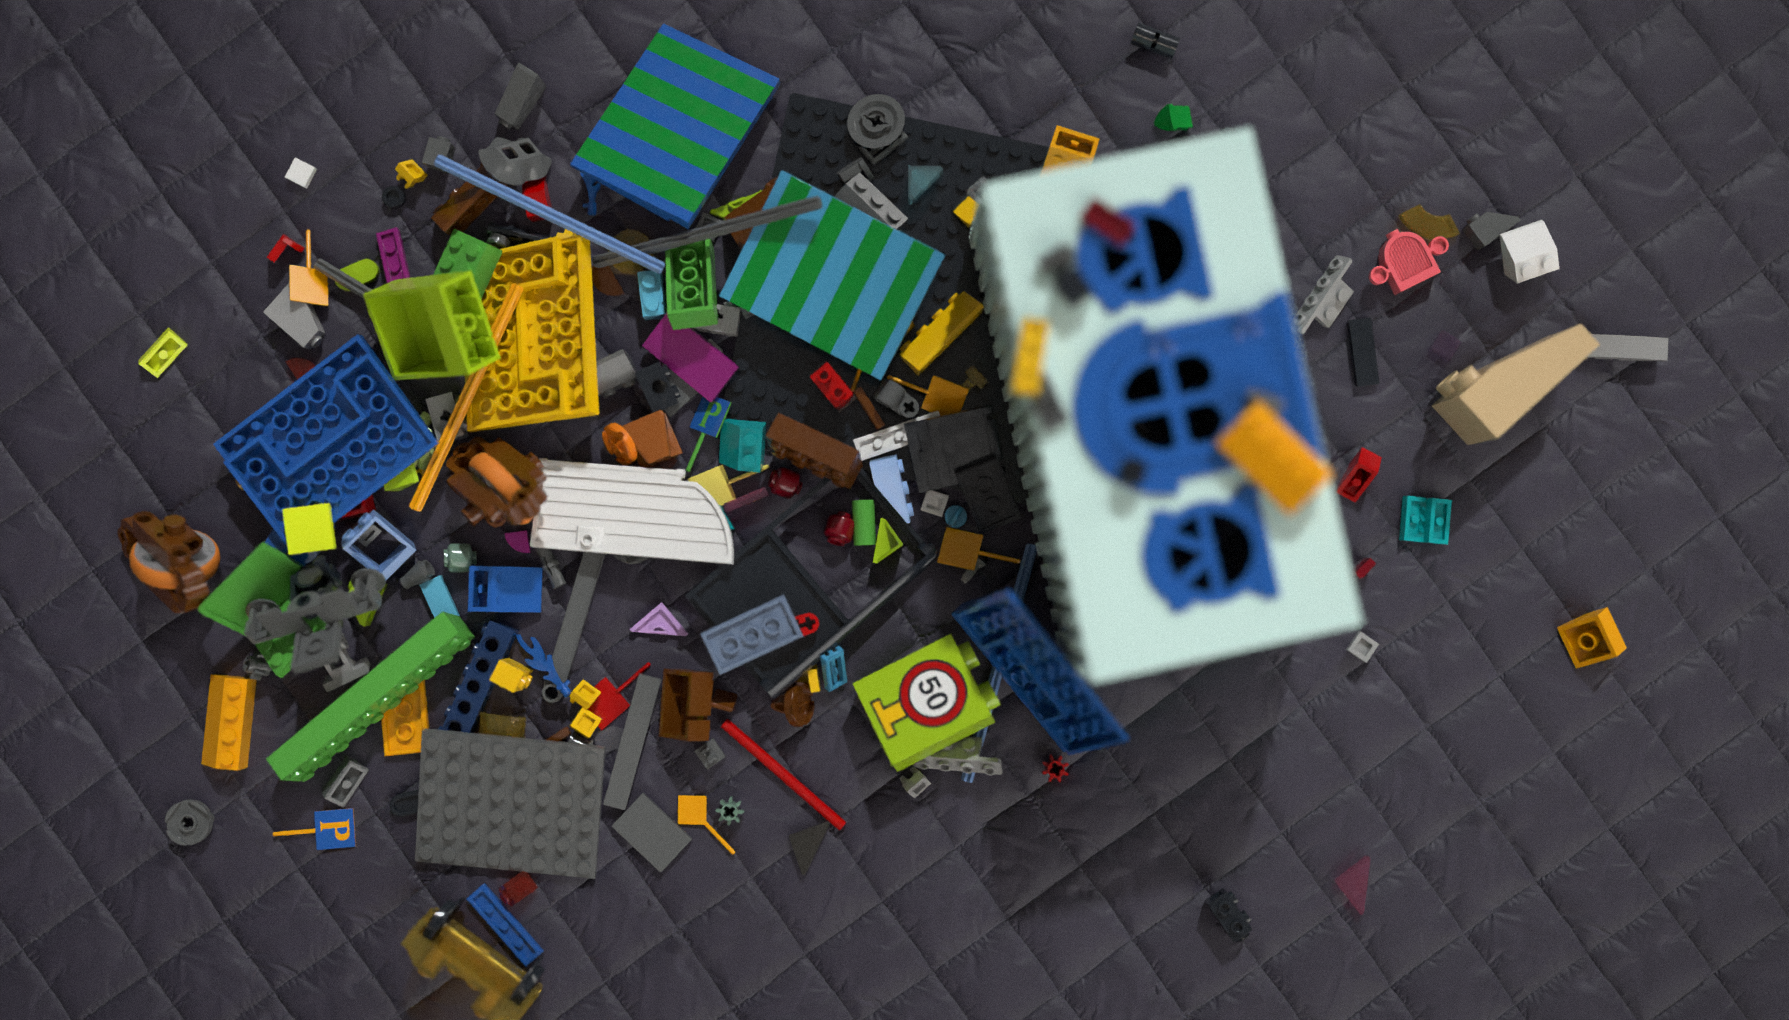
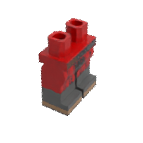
[810,362,856,412]

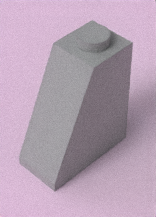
[263,283,325,350]

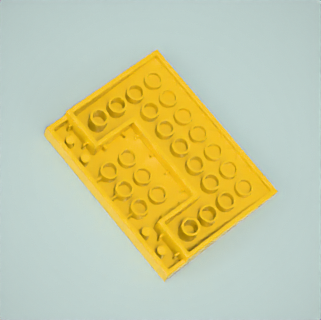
[465,235,599,432]

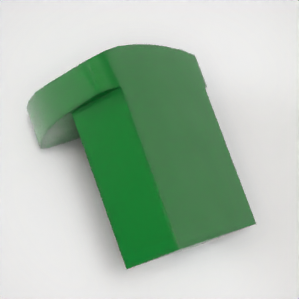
[1154,104,1193,131]

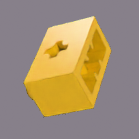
[489,658,533,693]

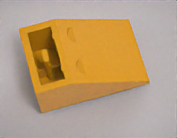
[1041,125,1100,172]

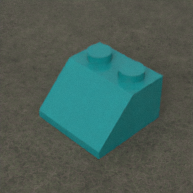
[719,419,766,473]

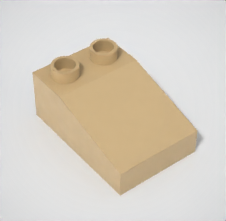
[1432,324,1600,445]

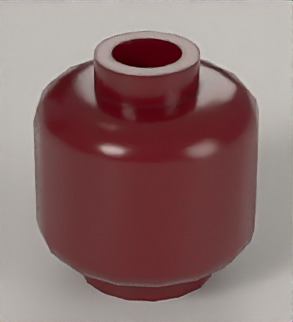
[768,467,803,499]
[824,511,854,546]

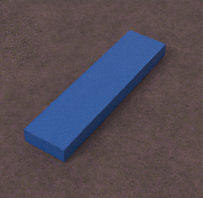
[466,883,544,967]

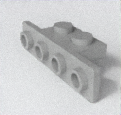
[1294,255,1354,334]
[913,737,1003,775]

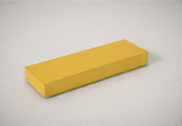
[1012,318,1049,396]

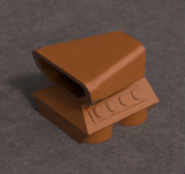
[622,410,682,468]

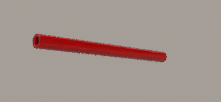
[721,719,846,831]

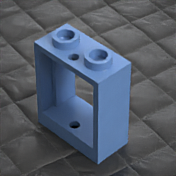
[341,509,416,580]

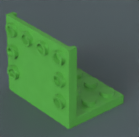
[198,542,326,678]

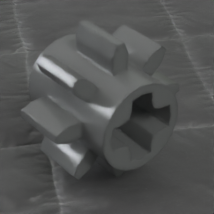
[243,651,271,681]

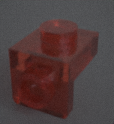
[498,871,538,906]

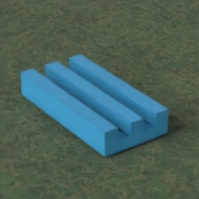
[820,646,847,692]

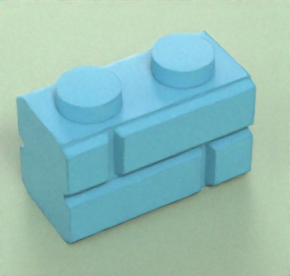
[637,270,667,320]

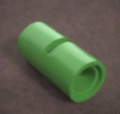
[852,500,876,546]

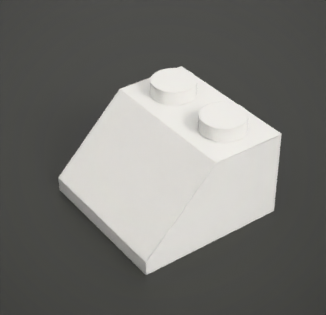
[1499,220,1559,284]

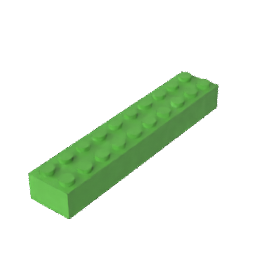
[266,611,475,782]

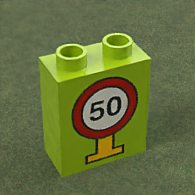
[853,634,1000,772]

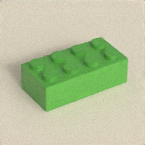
[433,229,503,299]
[665,238,718,330]

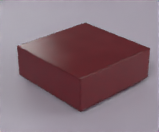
[1351,558,1376,579]

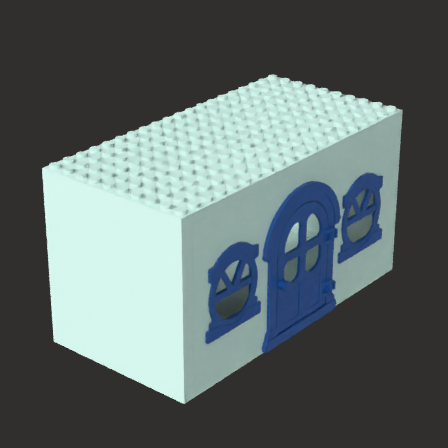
[968,128,1362,683]

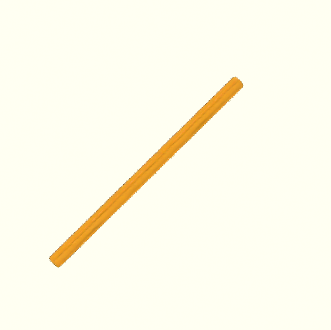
[409,283,524,512]

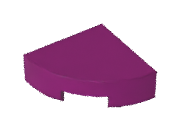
[504,530,531,553]

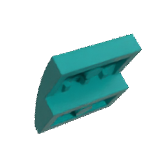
[1399,496,1452,545]

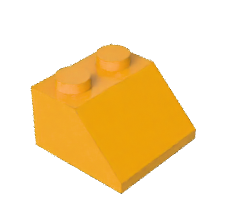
[1557,607,1627,669]

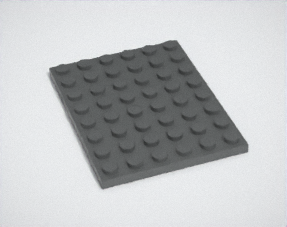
[415,728,606,879]

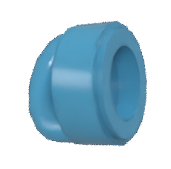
[945,505,967,528]

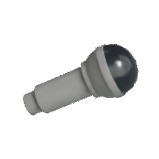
[961,555,987,583]

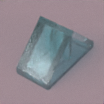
[908,166,943,205]

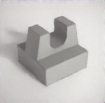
[1346,631,1379,663]
[900,767,931,798]

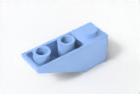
[869,454,914,523]

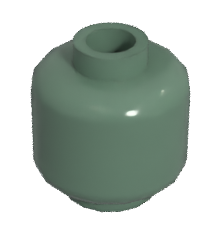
[444,543,477,573]

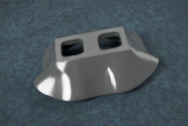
[478,137,552,186]

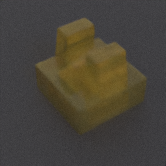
[962,366,989,391]

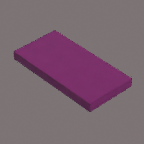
[642,313,739,403]

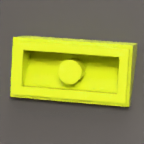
[138,328,188,378]

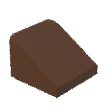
[711,689,738,712]

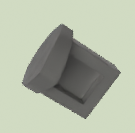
[836,158,875,182]

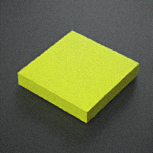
[282,503,336,555]

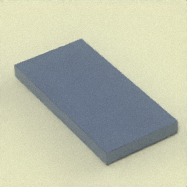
[700,594,803,675]

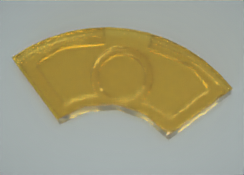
[1398,204,1460,239]

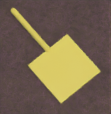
[688,465,769,506]

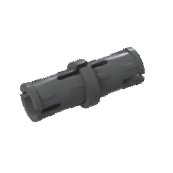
[535,548,567,589]

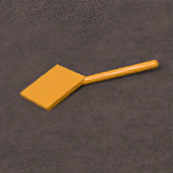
[678,795,735,854]

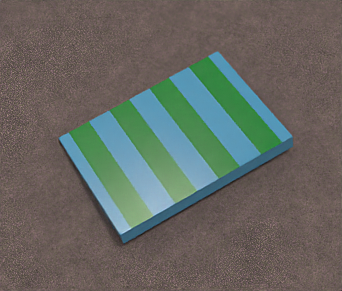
[719,170,945,380]

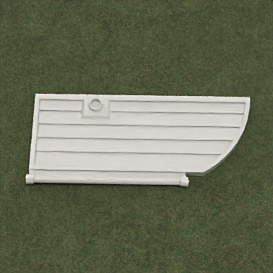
[530,458,734,565]

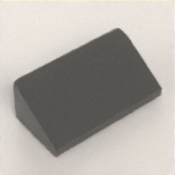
[322,755,369,808]

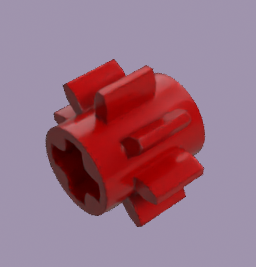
[1041,754,1069,782]

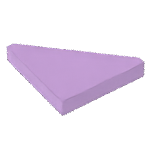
[630,602,689,636]

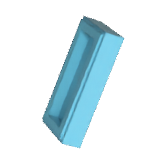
[420,575,460,618]

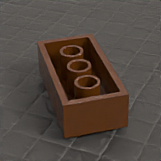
[766,413,863,489]

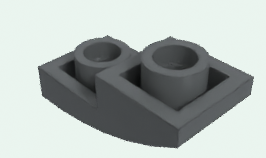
[1028,372,1069,432]

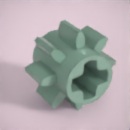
[716,796,745,826]

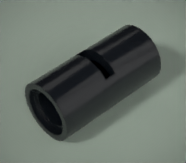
[1130,22,1180,59]

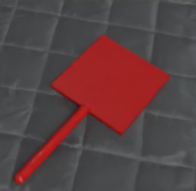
[579,662,651,731]

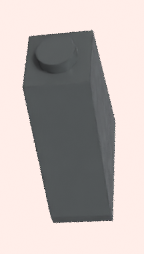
[494,63,547,131]

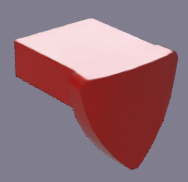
[267,234,305,263]

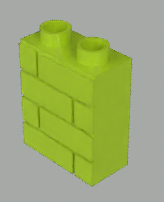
[363,271,500,380]

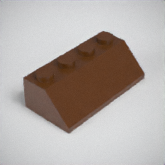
[431,162,509,236]

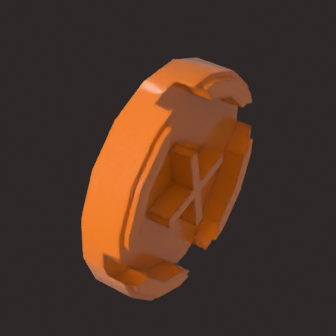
[602,423,637,465]

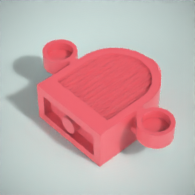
[1368,229,1449,295]

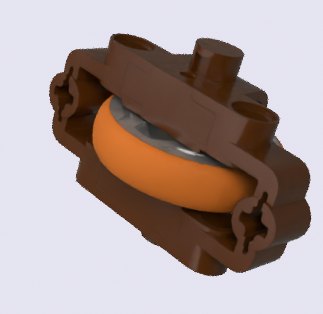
[446,437,548,527]
[117,511,220,614]

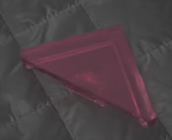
[1334,855,1371,915]

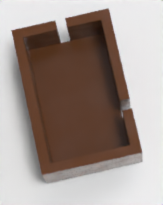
[659,668,713,741]

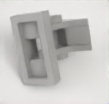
[323,633,370,692]

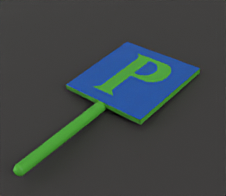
[686,396,732,472]

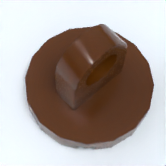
[770,682,815,727]

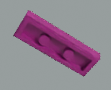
[376,227,411,283]

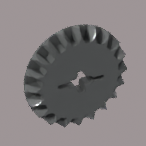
[847,94,905,150]

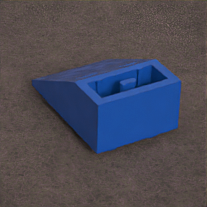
[468,566,543,612]

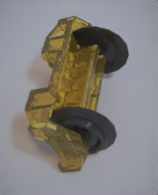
[401,897,546,1020]

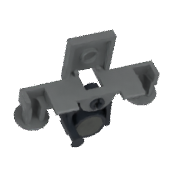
[244,556,386,674]

